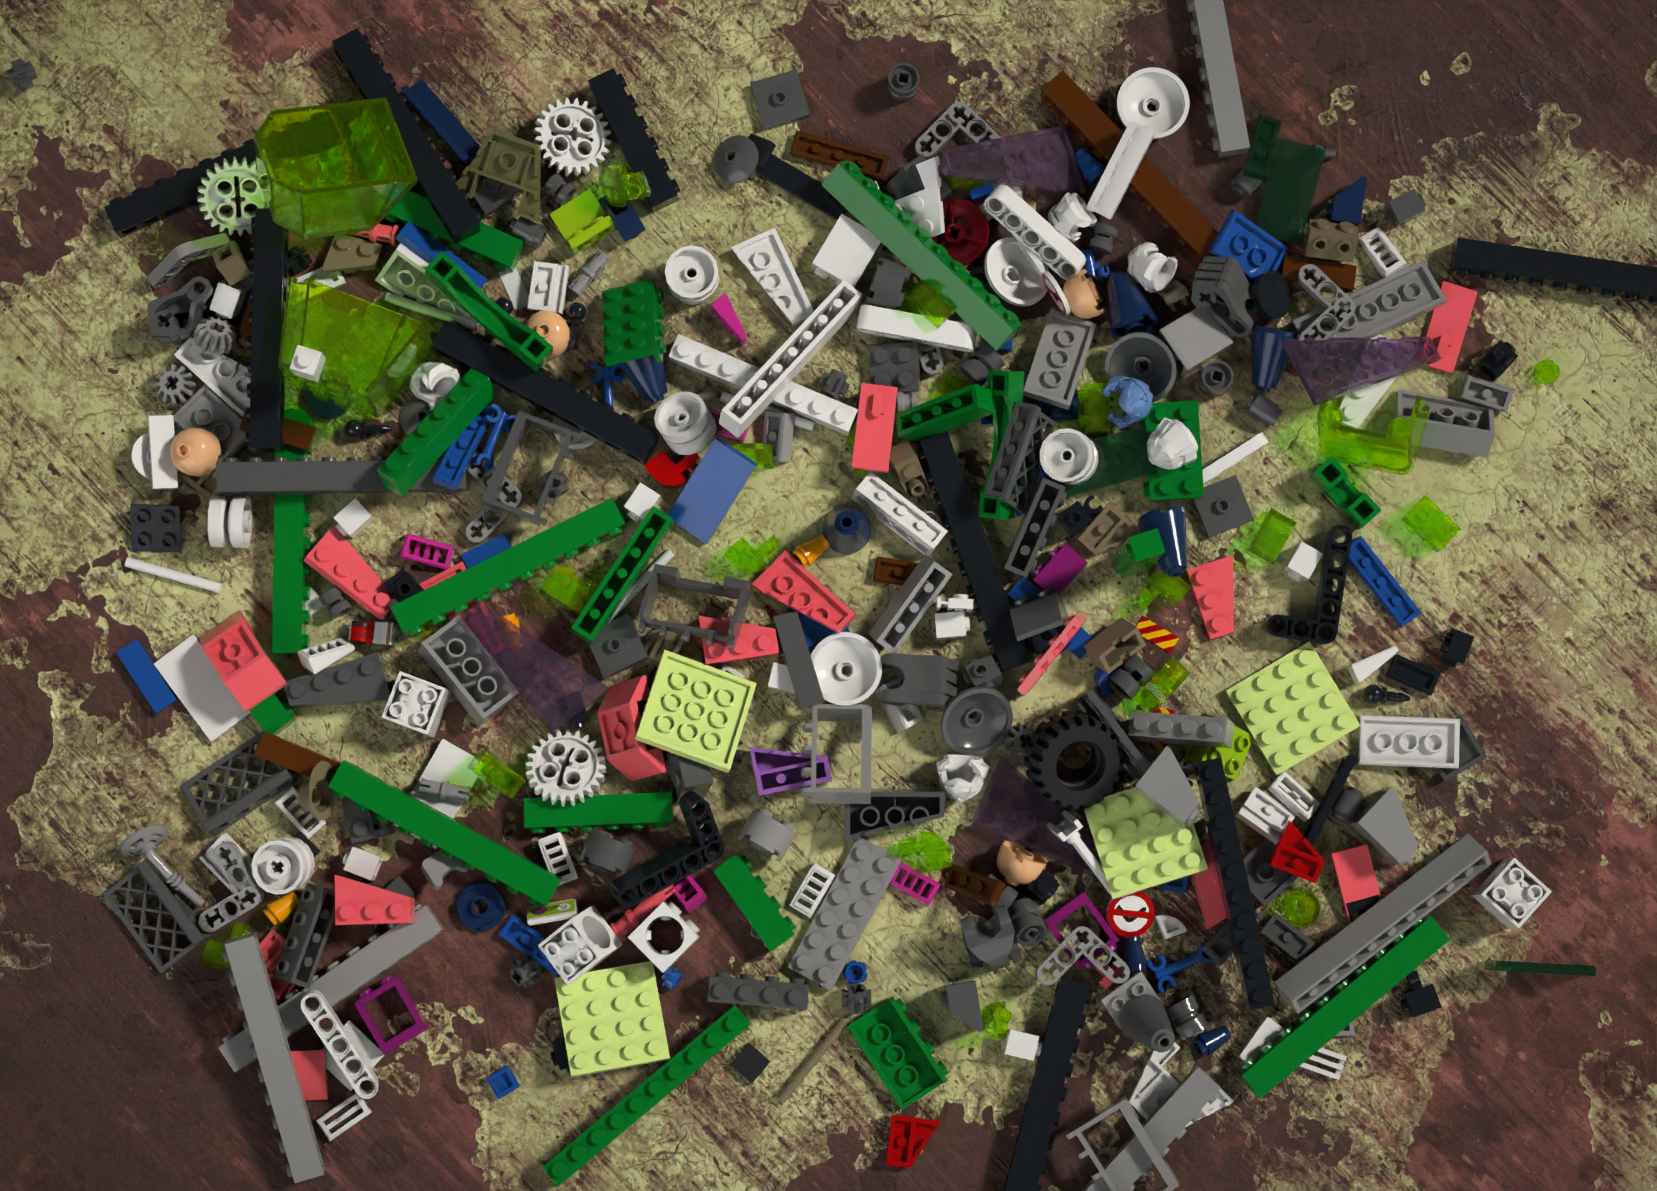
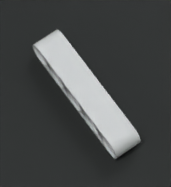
[984,184,1086,280]
[856,305,977,352]
[301,989,379,1099]

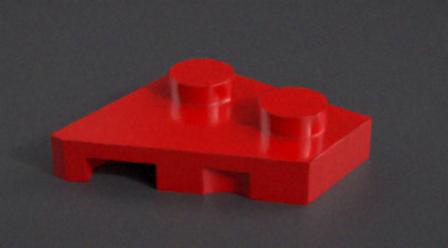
[1269,820,1325,883]
[886,1114,940,1168]

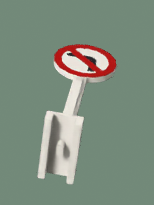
[979,185,1071,316]
[1046,810,1155,937]

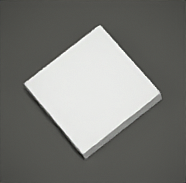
[322,1020,386,1091]

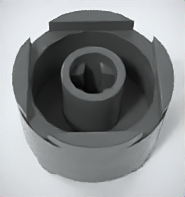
[864,257,911,310]
[578,828,636,877]

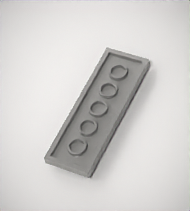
[1292,260,1447,364]
[788,837,902,991]

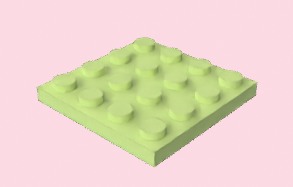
[1225,642,1361,776]
[635,649,757,773]
[1084,787,1208,899]
[554,961,670,1077]

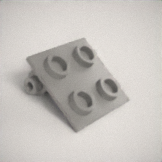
[1100,971,1161,1036]

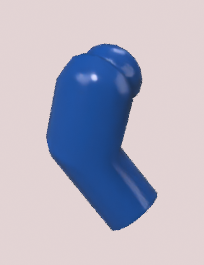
[1081,249,1110,281]
[1094,668,1116,697]

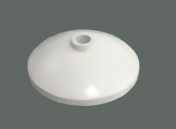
[1117,67,1190,139]
[984,237,1049,306]
[811,632,882,706]

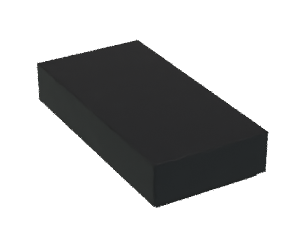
[1385,654,1441,696]

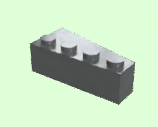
[284,652,392,708]
[666,751,713,804]
[845,789,945,841]

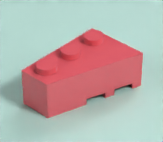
[699,616,779,666]
[1191,839,1226,929]
[335,875,415,925]

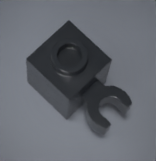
[1476,340,1518,381]
[1056,495,1103,538]
[1400,970,1442,1017]

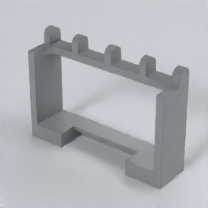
[801,704,872,804]
[1065,1096,1180,1191]

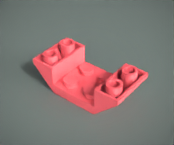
[199,610,287,712]
[597,675,667,782]

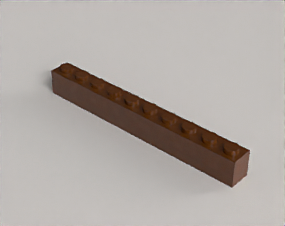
[1040,70,1218,266]

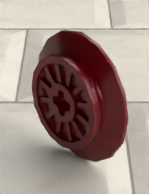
[931,199,990,266]

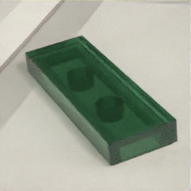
[1243,115,1282,182]

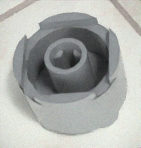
[738,808,795,862]

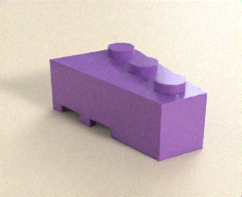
[749,747,832,797]

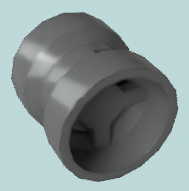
[543,173,577,206]
[1088,223,1119,255]
[319,587,352,620]

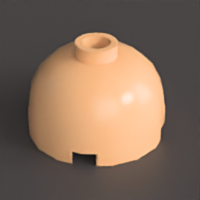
[1063,269,1105,319]
[524,311,570,360]
[170,427,221,477]
[997,840,1048,886]

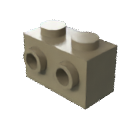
[1304,219,1359,262]

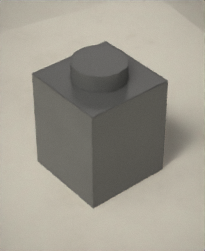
[1384,189,1426,228]

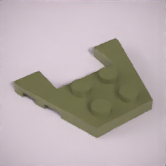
[456,129,541,222]

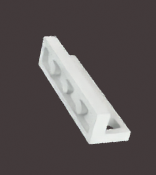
[1085,121,1156,219]
[851,471,948,556]

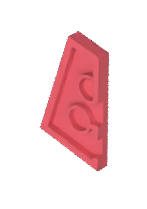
[1186,555,1234,640]

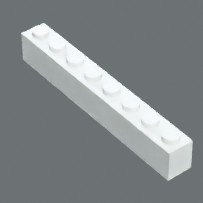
[719,280,863,438]
[669,334,858,436]

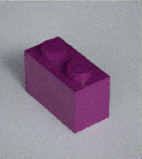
[1032,544,1088,594]

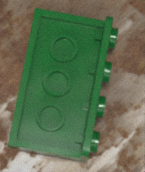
[603,278,666,367]
[1139,400,1204,503]
[847,996,949,1110]

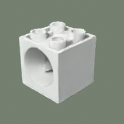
[382,671,452,738]
[1471,858,1552,929]
[628,902,700,973]
[538,905,623,986]

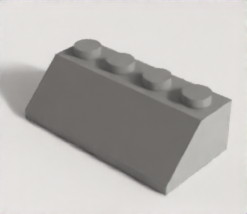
[1391,389,1495,458]
[418,615,522,727]

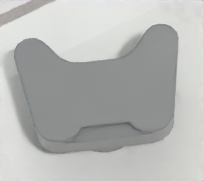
[421,849,468,890]

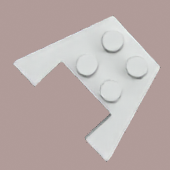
[875,156,945,238]
[1129,1042,1234,1127]

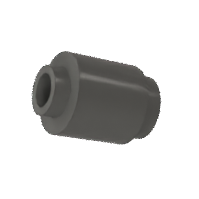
[1231,161,1266,197]
[509,216,547,248]
[1245,393,1283,427]
[1331,786,1365,825]

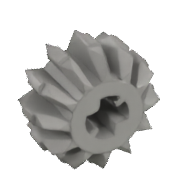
[194,316,236,356]
[153,364,196,406]

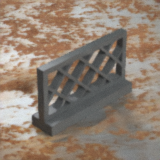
[984,401,1056,514]
[1075,687,1152,781]
[181,731,297,837]
[103,859,211,974]

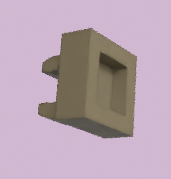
[1156,280,1189,312]

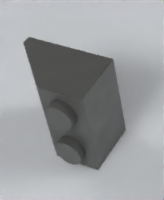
[883,153,952,202]
[1010,588,1069,641]
[940,980,984,1032]

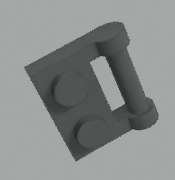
[341,797,395,844]

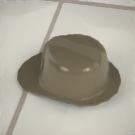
[298,761,334,820]

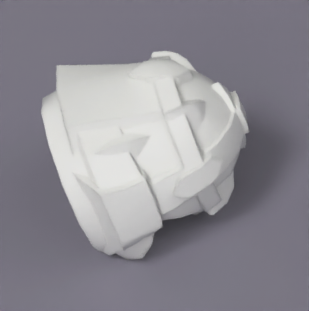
[1048,192,1097,243]
[1127,242,1178,293]
[410,362,461,411]
[1147,417,1198,470]
[936,754,990,802]

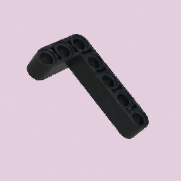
[1263,525,1352,644]
[608,791,725,908]

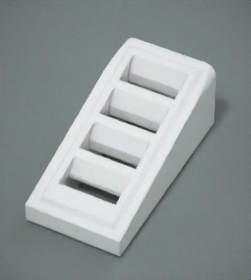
[1358,226,1406,279]
[297,637,355,674]
[1347,646,1398,684]
[274,785,326,839]
[537,832,578,885]
[789,863,835,918]

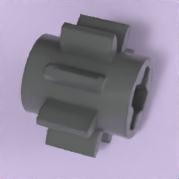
[7,58,37,90]
[819,369,850,399]
[539,470,570,499]
[510,955,541,989]
[842,983,871,1014]

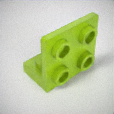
[550,189,616,255]
[1184,713,1254,780]

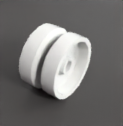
[665,245,720,305]
[654,392,717,455]
[1040,428,1098,485]
[208,494,253,548]
[251,836,315,895]

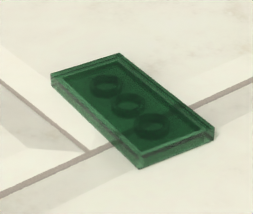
[1255,138,1326,245]
[1059,425,1158,498]
[1485,960,1596,976]

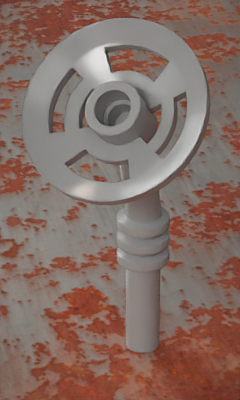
[120,825,205,908]

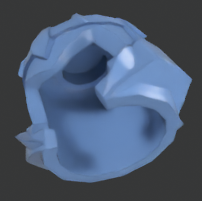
[1103,375,1153,428]

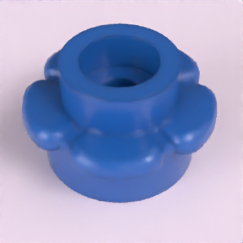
[843,960,867,984]
[661,968,683,991]

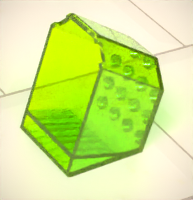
[254,97,418,239]
[278,277,434,419]

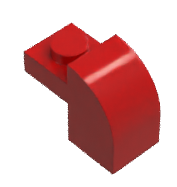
[644,450,701,489]

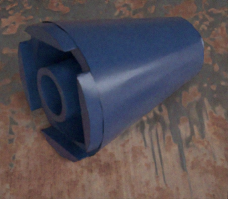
[1106,270,1158,340]
[1251,324,1300,393]
[620,355,668,404]
[822,506,871,554]
[1137,506,1187,578]

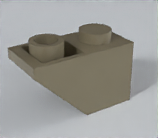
[211,241,250,286]
[889,440,931,501]

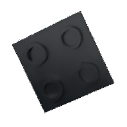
[130,504,183,553]

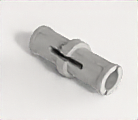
[568,250,611,297]
[419,778,471,802]

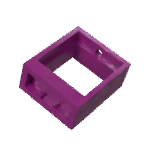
[1044,892,1119,970]
[354,975,430,1055]

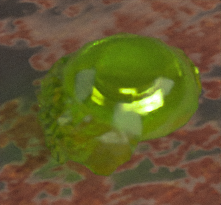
[1283,887,1321,928]
[982,1002,1012,1041]

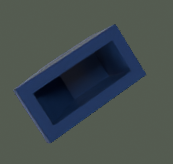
[1325,176,1367,227]
[598,188,646,242]

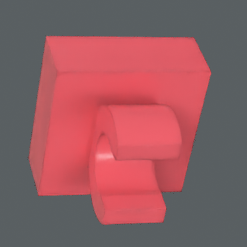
[1093,961,1123,989]

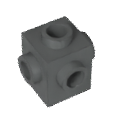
[962,654,1002,689]

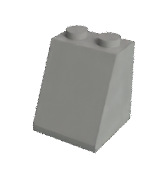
[1157,306,1233,379]
[1136,746,1200,828]
[1350,787,1419,865]

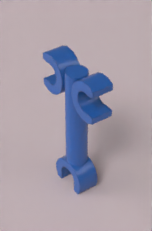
[589,364,625,411]
[473,404,516,471]
[1147,944,1213,993]

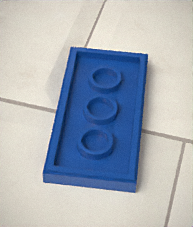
[668,437,757,544]

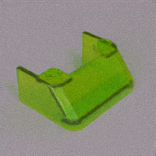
[1317,379,1430,475]

